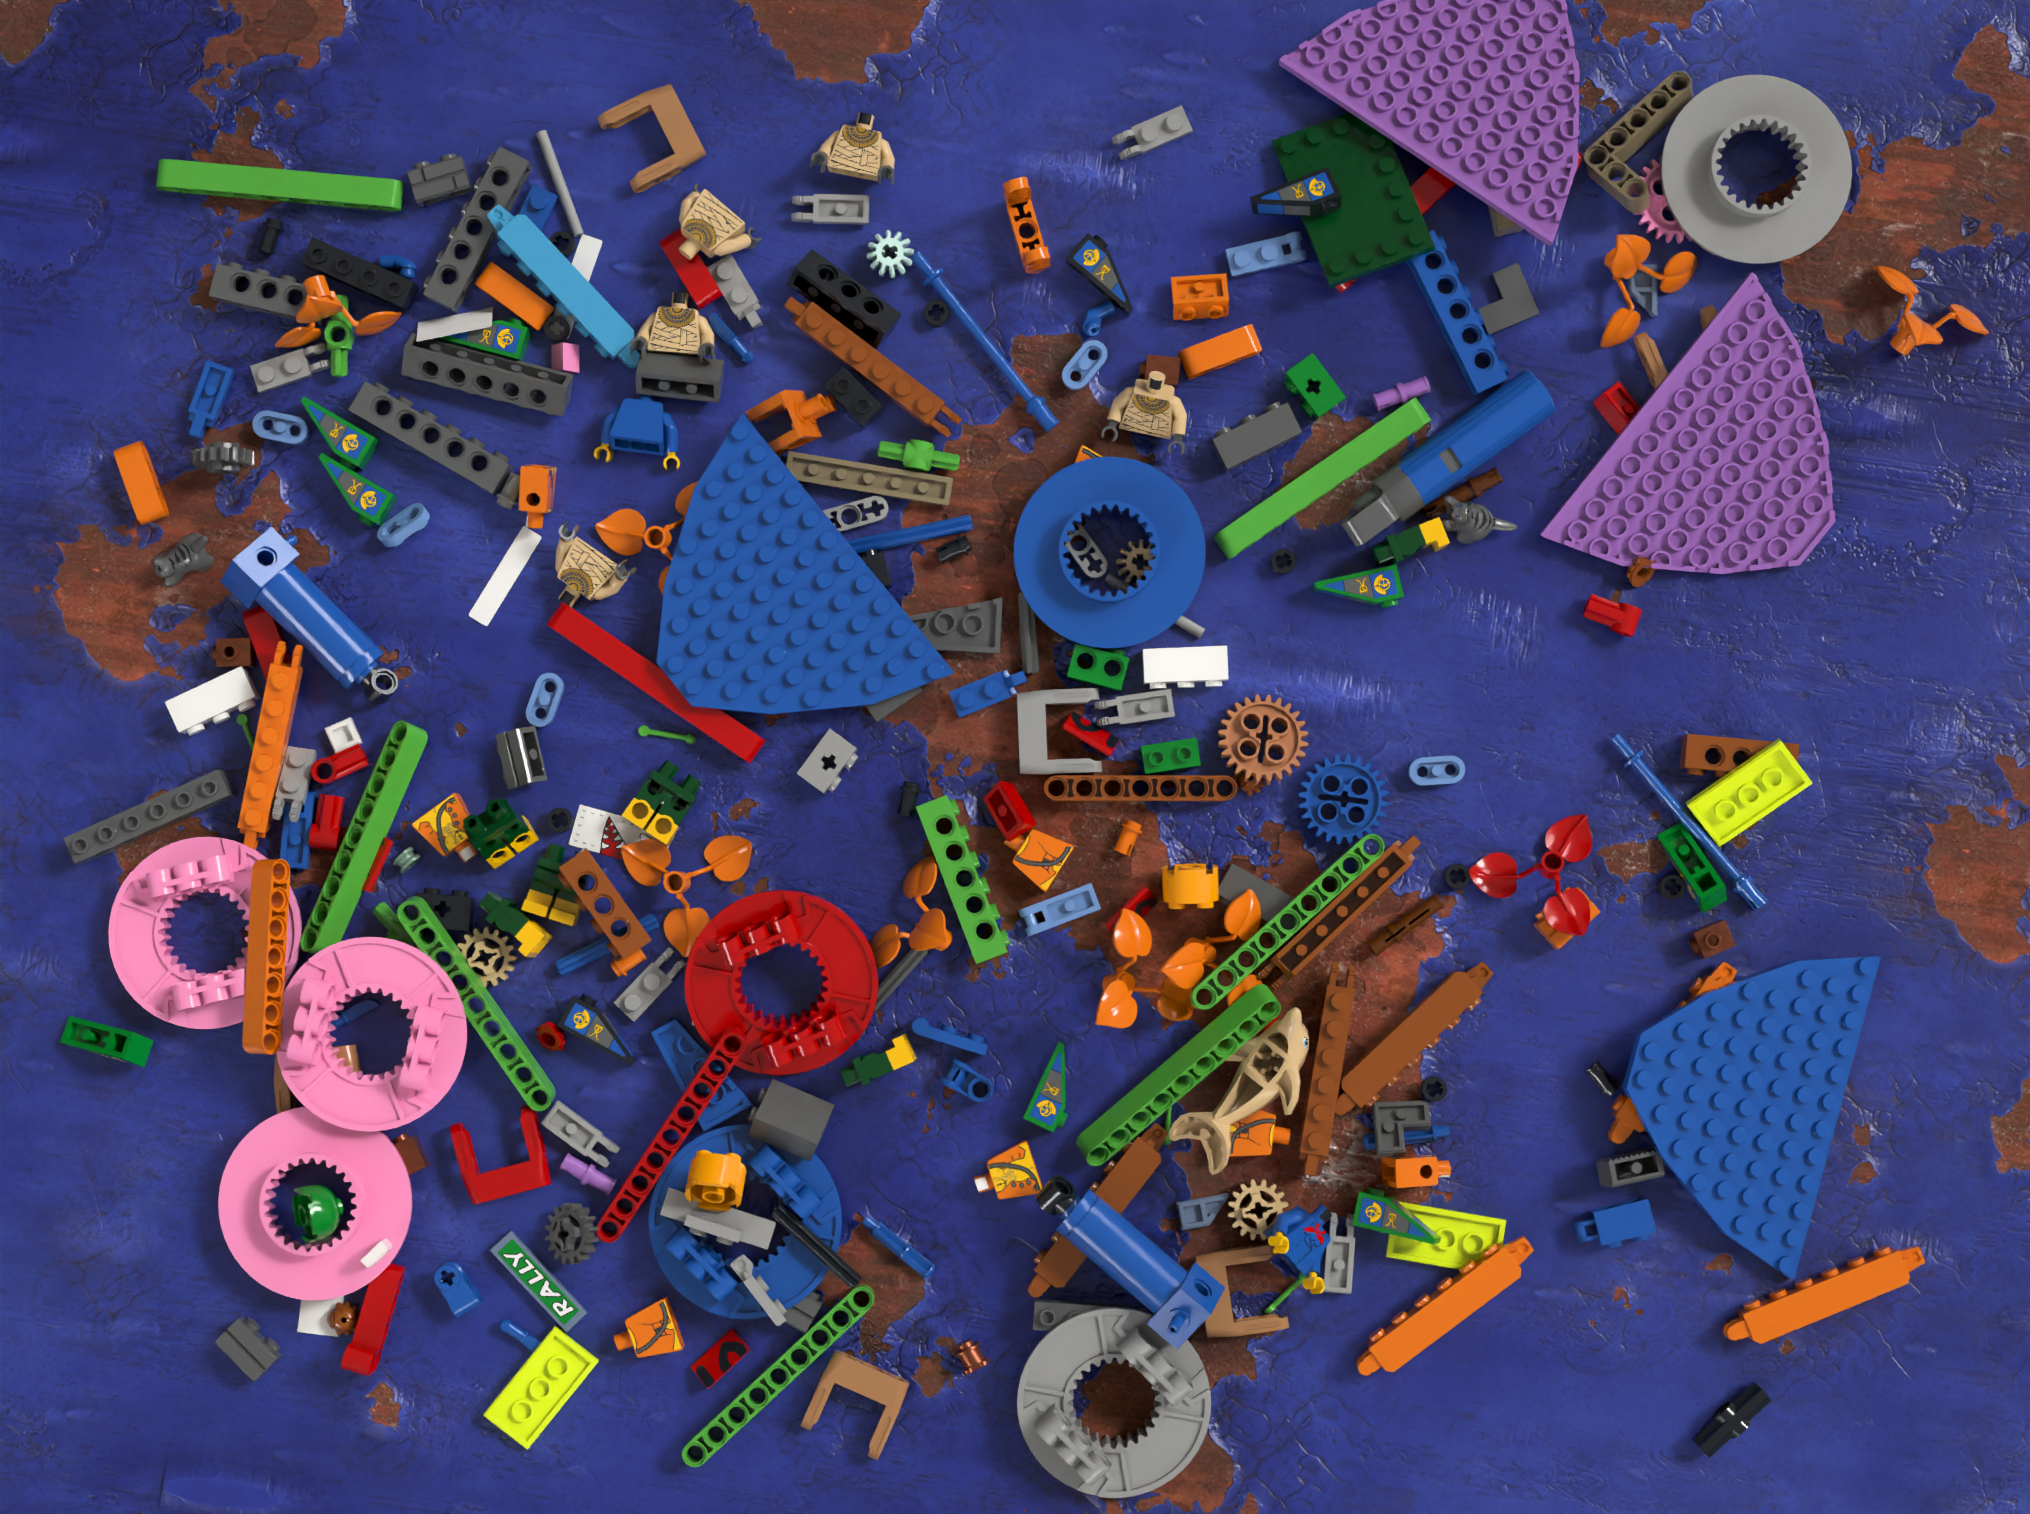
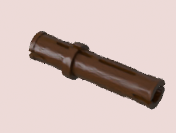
[1422,467,1503,521]
[1367,893,1444,957]

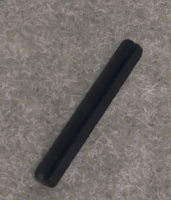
[771,1204,861,1289]

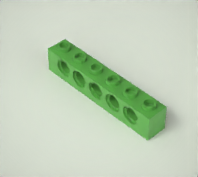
[916,795,1011,964]

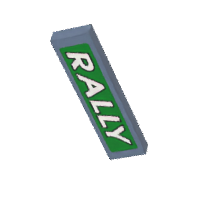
[490,1230,588,1333]

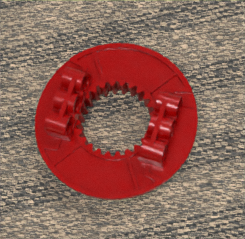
[684,890,878,1075]

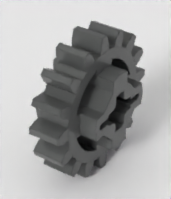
[192,441,254,475]
[545,1203,599,1265]

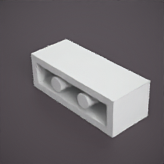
[1142,646,1228,689]
[165,666,261,736]

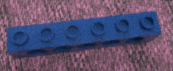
[1407,230,1509,398]

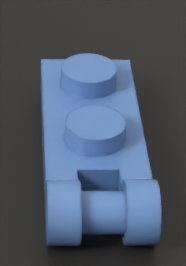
[1225,231,1307,278]
[1018,883,1101,936]

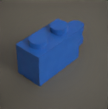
[1574,1197,1656,1249]

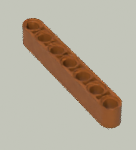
[1044,775,1237,802]

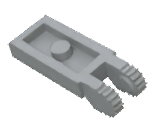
[1112,105,1193,160]
[791,194,870,225]
[250,343,331,394]
[1094,689,1175,726]
[272,746,317,823]
[614,947,687,1022]
[541,1100,620,1167]
[1323,1212,1355,1294]

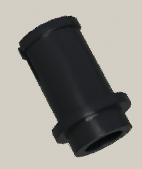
[257,217,284,255]
[935,535,972,565]
[897,781,922,817]
[1585,1061,1620,1098]

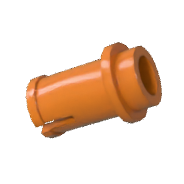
[1113,819,1143,856]
[610,948,647,977]

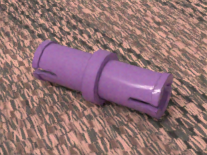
[1372,376,1431,411]
[559,1153,617,1196]

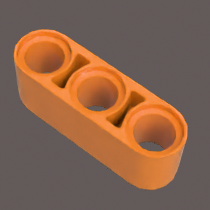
[474,261,555,331]
[1178,324,1263,379]
[114,440,169,525]

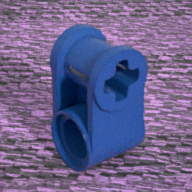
[939,1057,994,1102]
[434,1262,483,1318]

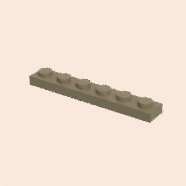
[786,451,954,507]

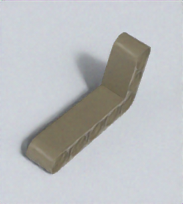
[1584,71,1694,213]

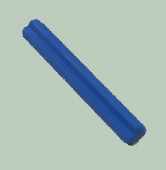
[555,914,659,976]

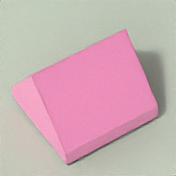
[551,342,580,373]

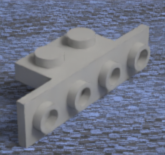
[660,1187,777,1250]

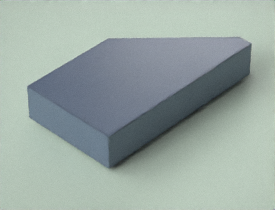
[1628,265,1658,317]
[1176,1193,1229,1230]

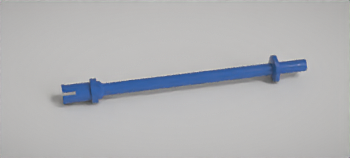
[911,251,1060,433]
[1610,733,1768,911]

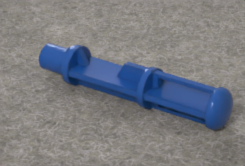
[1363,1124,1450,1151]
[861,1215,935,1278]

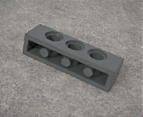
[209,261,324,326]
[1033,1298,1148,1331]

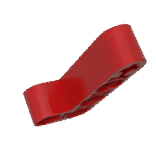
[341,1263,406,1377]

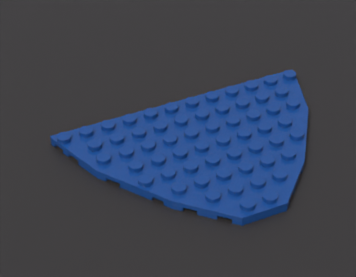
[656,414,954,715]
[1622,955,1881,1280]

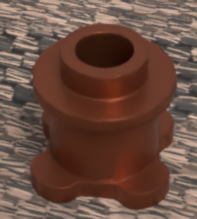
[954,1339,989,1375]

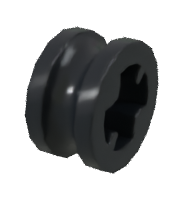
[550,231,575,258]
[924,300,949,327]
[544,315,570,342]
[1270,549,1296,575]
[547,808,574,833]
[1444,864,1470,889]
[1658,875,1686,900]
[1421,1076,1447,1102]

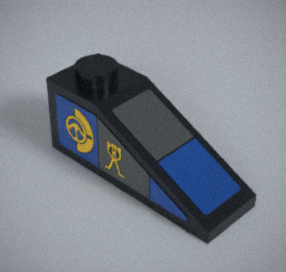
[1250,167,1341,217]
[1066,233,1133,317]
[557,993,637,1066]

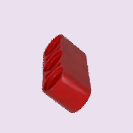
[658,228,723,310]
[242,605,293,680]

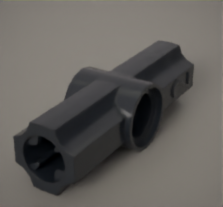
[1692,1381,1772,1458]

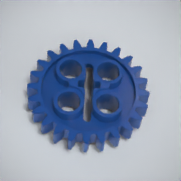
[1297,754,1389,845]

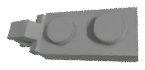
[707,254,763,330]
[730,1254,787,1326]

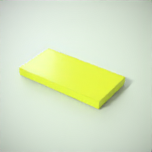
[1686,738,1813,847]
[1385,1201,1506,1269]
[483,1326,599,1450]

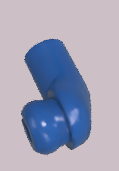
[380,255,417,280]
[1082,300,1115,337]

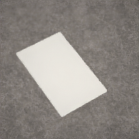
[416,307,493,342]

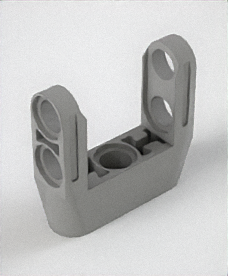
[1017,688,1102,775]

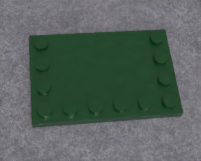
[1271,112,1435,288]

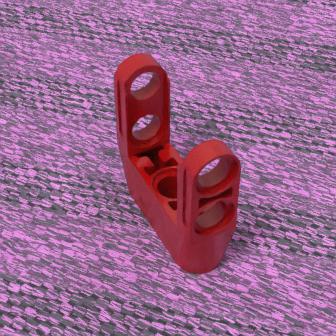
[450,1104,551,1205]

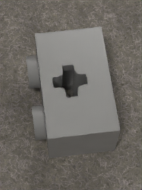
[796,729,859,794]

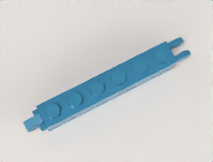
[486,204,640,369]

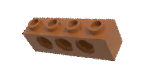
[1679,734,1799,778]
[557,848,652,960]

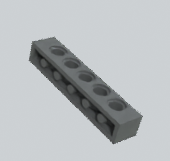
[423,146,533,314]
[401,333,574,417]
[348,381,513,496]
[64,769,237,864]

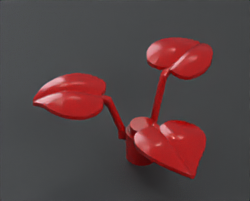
[1469,814,1592,936]

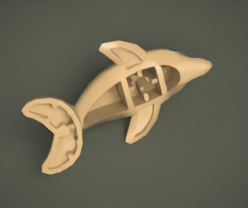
[1169,1007,1309,1175]

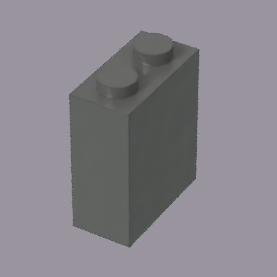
[747,1079,835,1162]

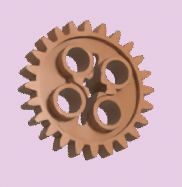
[1217,694,1309,785]

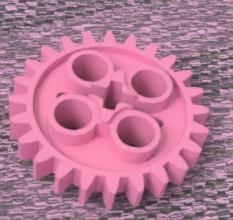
[1633,156,1692,244]

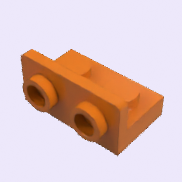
[1171,273,1229,321]

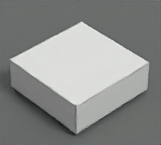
[324,717,363,754]
[360,1238,393,1268]

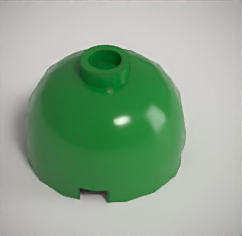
[292,1185,343,1243]

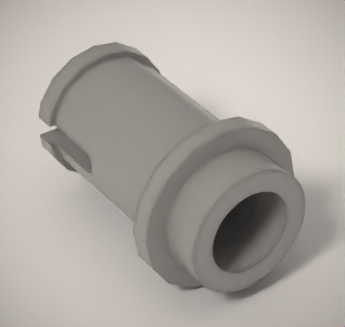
[496,472,520,510]

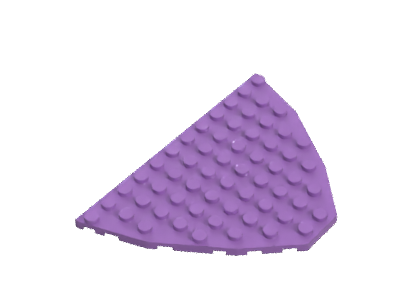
[1279,0,1580,247]
[1539,272,1836,574]

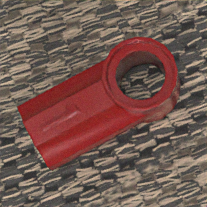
[1582,594,1642,637]
[311,743,370,785]
[309,794,345,852]

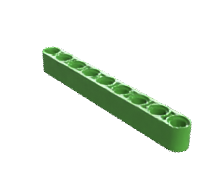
[156,159,404,212]
[1213,397,1431,560]
[300,720,428,955]
[1189,834,1385,1010]
[397,896,556,1111]
[1076,984,1281,1166]
[682,1284,875,1467]

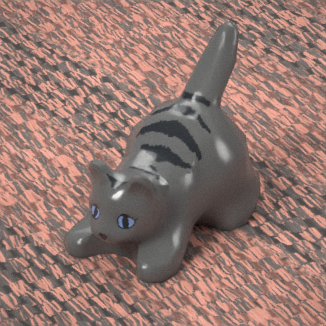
[1442,495,1518,544]
[153,532,214,587]

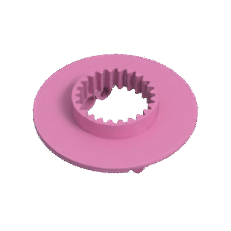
[108,837,302,1029]
[276,937,467,1132]
[218,1107,412,1300]

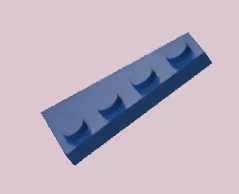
[651,1019,754,1131]

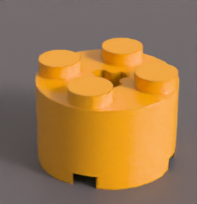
[1162,863,1219,909]
[685,1150,747,1212]

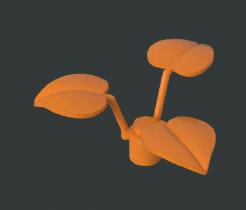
[1600,234,1698,348]
[1872,266,1989,355]
[275,275,402,348]
[595,481,698,595]
[621,835,752,957]
[870,855,953,968]
[1160,888,1263,1007]
[1095,909,1194,1029]

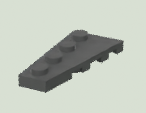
[909,598,1003,654]

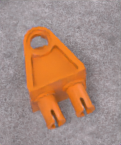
[746,390,837,456]

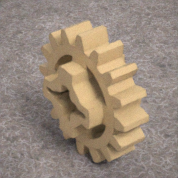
[457,926,518,987]
[1228,1179,1289,1240]

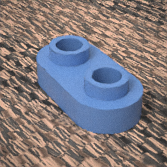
[1062,340,1107,391]
[252,410,310,445]
[377,503,430,547]
[526,673,565,727]
[1408,756,1465,786]

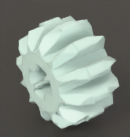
[867,230,914,278]

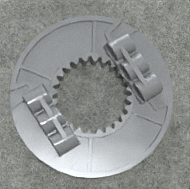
[1660,75,1852,264]
[1017,1307,1211,1498]

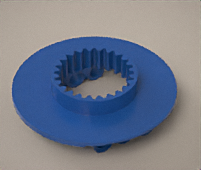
[1014,457,1206,649]
[649,1124,842,1319]

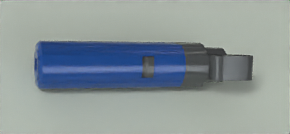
[1340,370,1555,547]

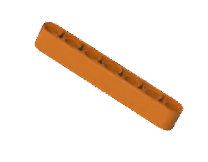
[242,859,290,1055]

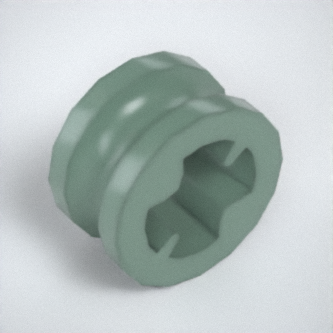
[393,847,421,874]

